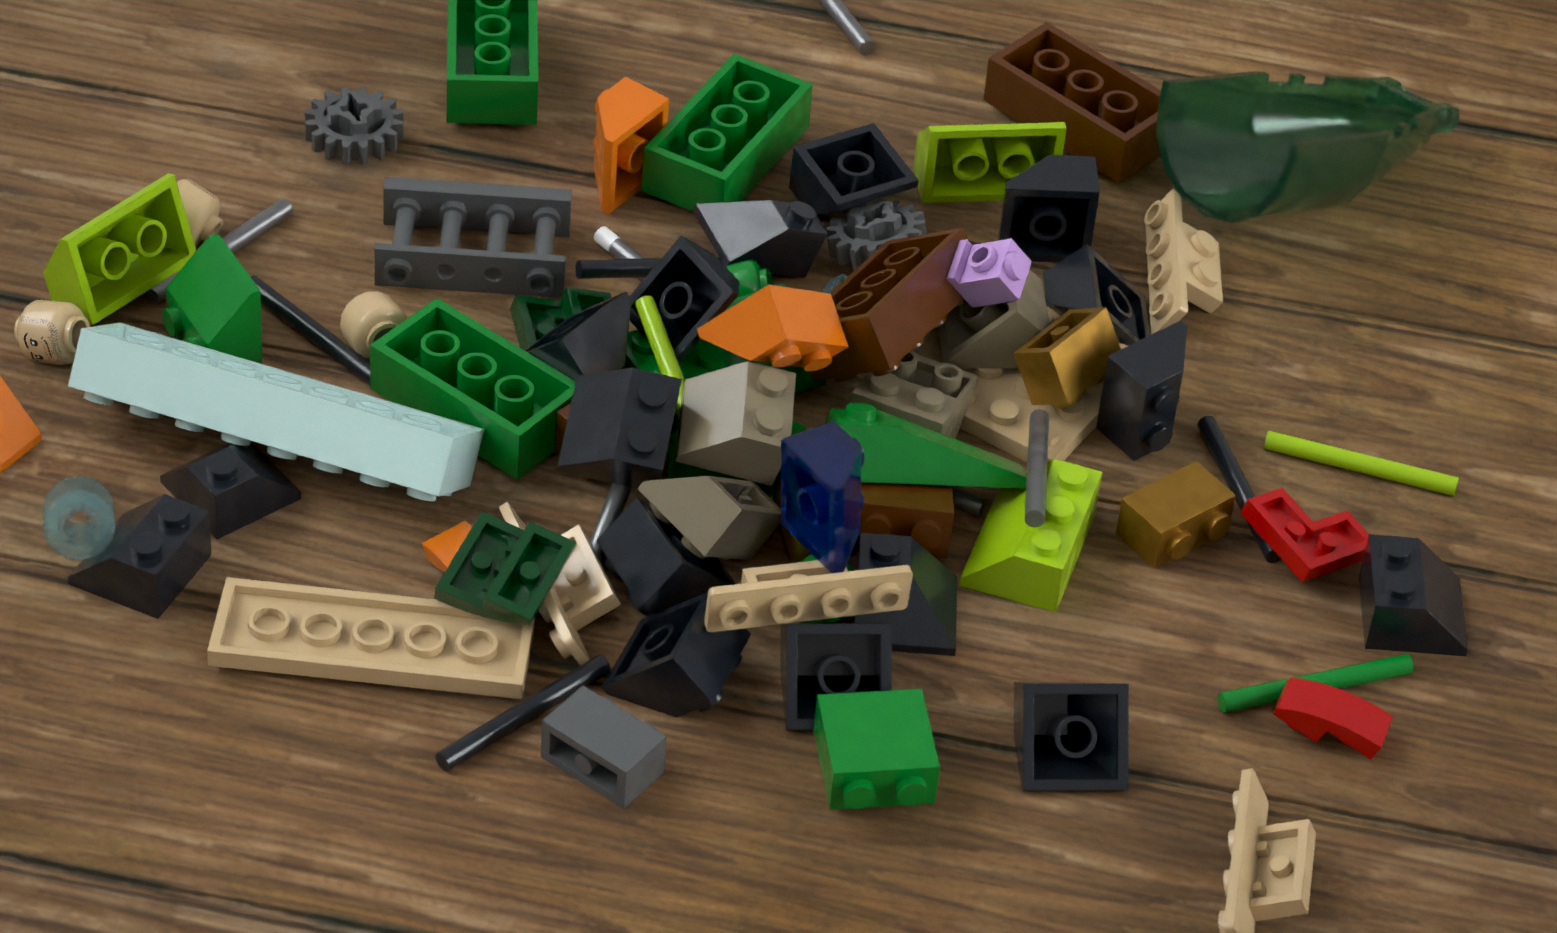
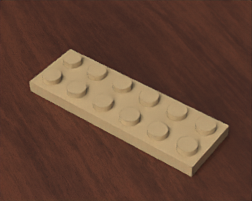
[207,577,536,699]

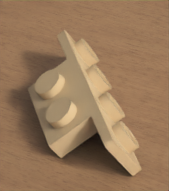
[1144,190,1223,335]
[499,502,621,666]
[704,558,913,632]
[1218,768,1316,933]

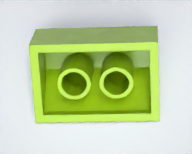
[913,122,1066,203]
[43,173,197,325]
[959,459,1103,613]

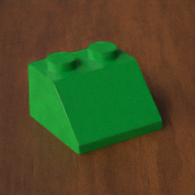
[162,233,262,364]

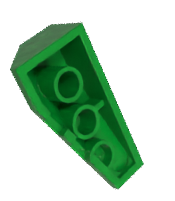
[816,403,1027,489]

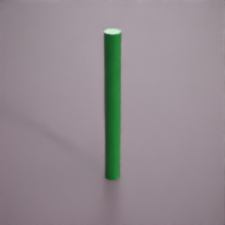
[1217,654,1414,713]

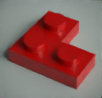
[1240,488,1369,583]

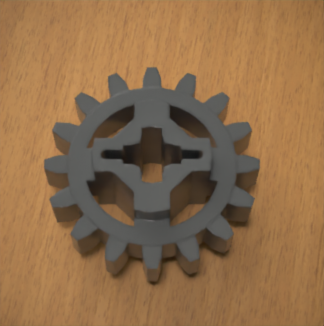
[305,87,404,165]
[825,200,927,270]

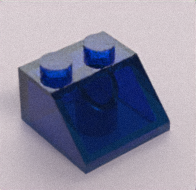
[781,421,865,573]

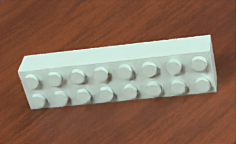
[68,323,484,501]

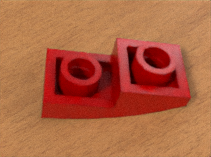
[1273,677,1393,760]

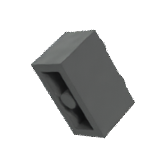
[541,685,667,809]

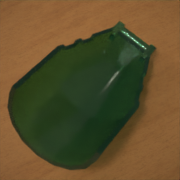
[1156,71,1460,223]

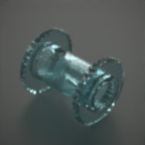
[42,475,116,561]

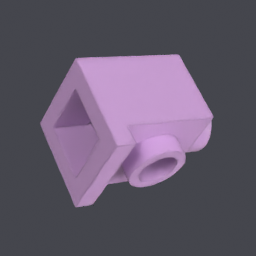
[946,238,1032,308]

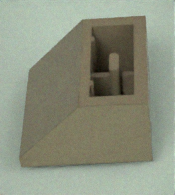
[850,351,978,439]
[637,476,787,560]

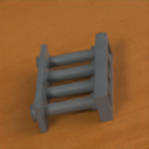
[374,177,572,298]

